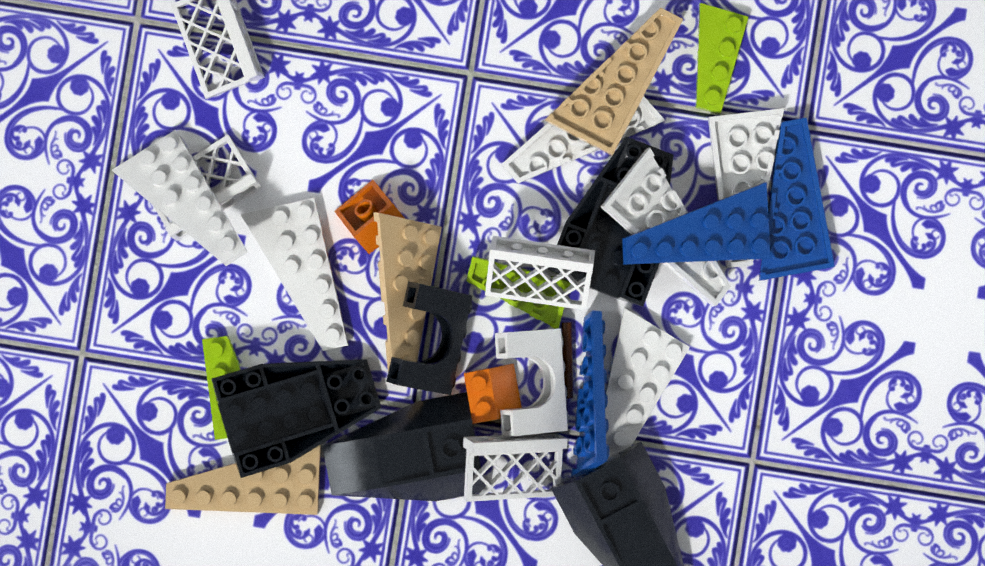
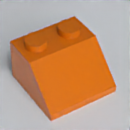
[334,180,404,254]
[464,363,522,424]

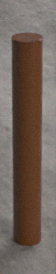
[562,322,574,399]

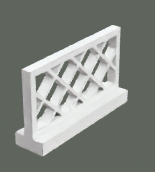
[171,0,265,99]
[153,134,262,241]
[485,236,595,310]
[463,433,568,502]

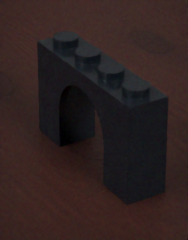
[386,281,473,395]

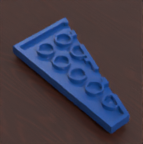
[758,117,835,281]
[622,182,771,265]
[571,310,610,477]

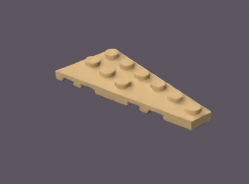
[544,8,683,156]
[373,212,442,371]
[165,445,321,515]

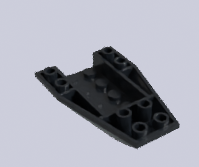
[547,136,674,307]
[211,359,381,478]
[322,392,485,501]
[551,442,684,566]

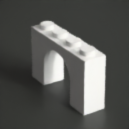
[495,328,569,436]

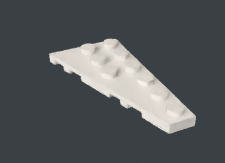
[501,96,666,184]
[708,108,784,268]
[112,130,248,266]
[601,148,731,307]
[240,198,349,351]
[597,308,690,468]

